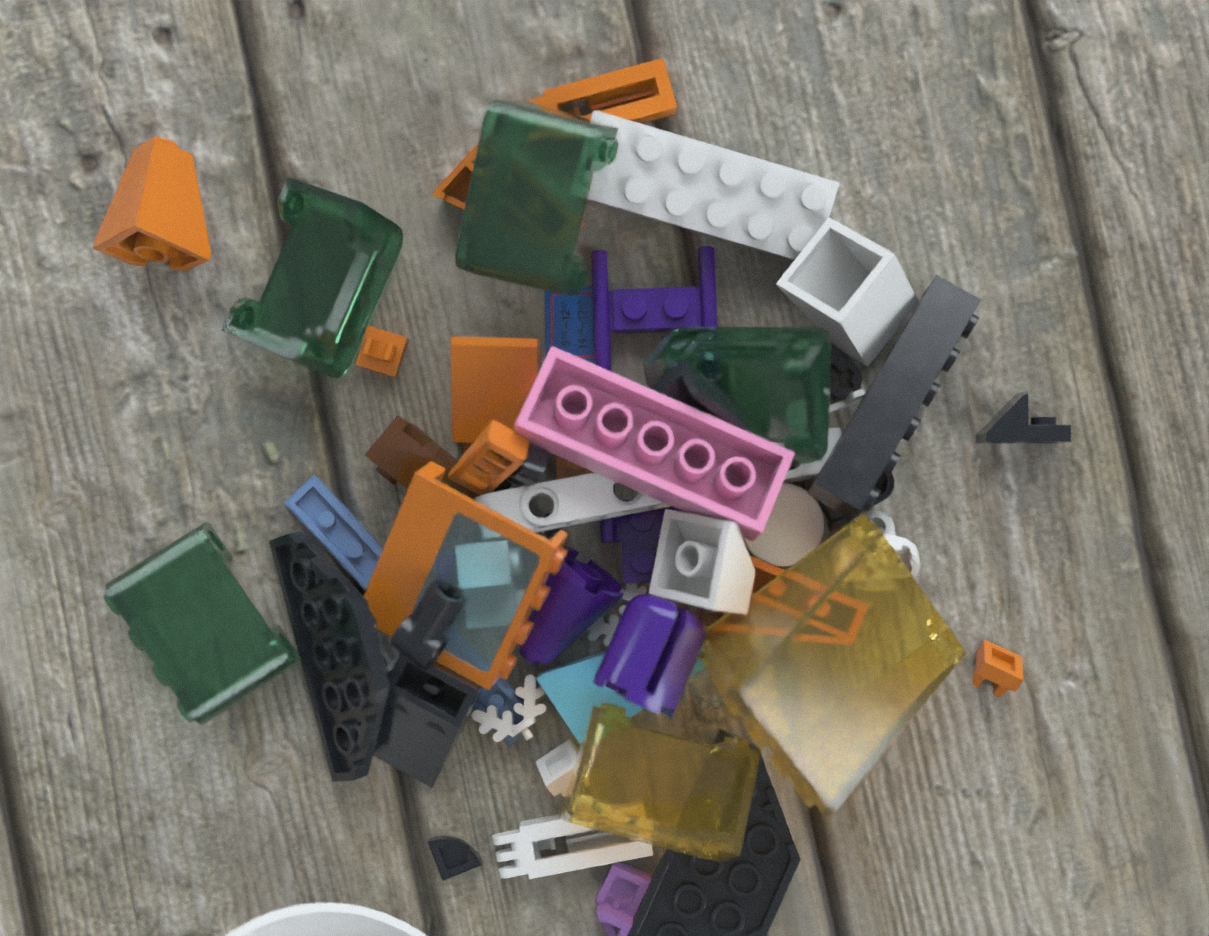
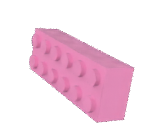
[515,346,795,542]

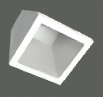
[776,217,919,367]

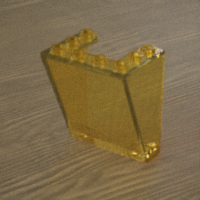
[699,513,966,818]

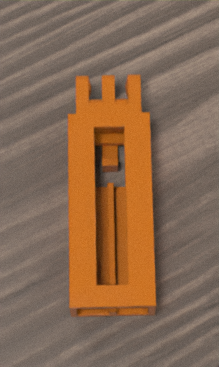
[517,58,677,146]

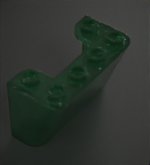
[104,523,300,724]

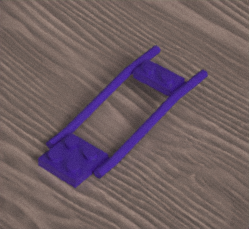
[591,246,720,584]

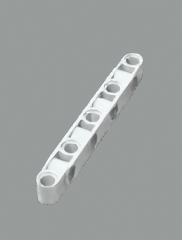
[475,428,842,541]

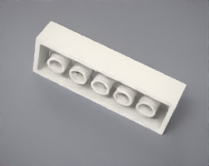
[570,110,840,261]

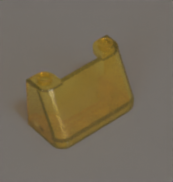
[560,703,761,862]

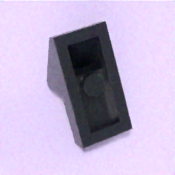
[976,391,1071,444]

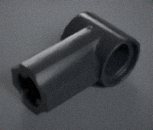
[390,578,467,671]

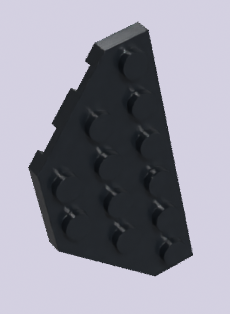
[269,531,390,782]
[627,728,801,936]

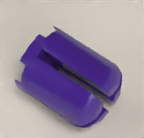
[592,594,707,718]

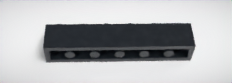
[807,275,981,520]

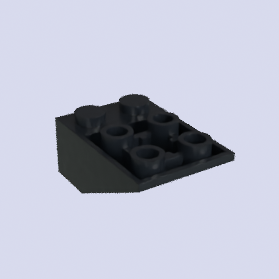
[373,654,484,788]

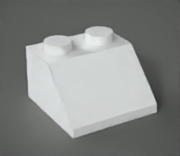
[649,509,755,615]

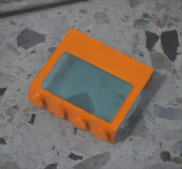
[363,461,568,690]

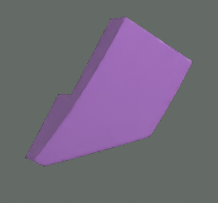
[596,861,652,936]

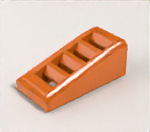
[448,419,530,496]

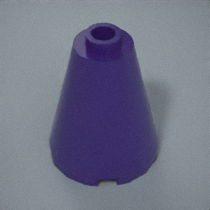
[518,546,624,665]

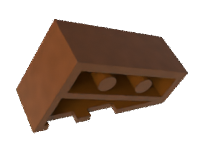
[365,415,494,538]

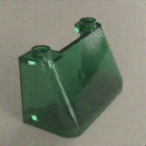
[455,100,618,296]
[221,177,403,378]
[643,327,831,464]

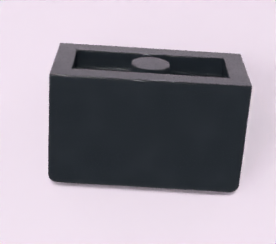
[651,359,750,431]

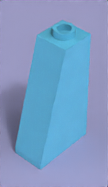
[536,642,711,749]

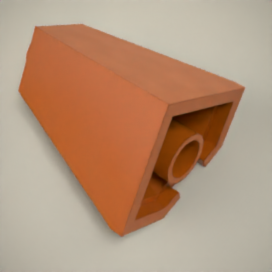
[93,136,211,271]

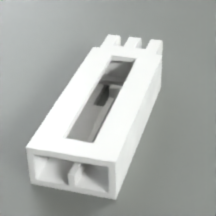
[492,798,653,879]

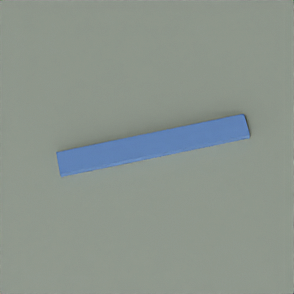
[284,475,540,747]

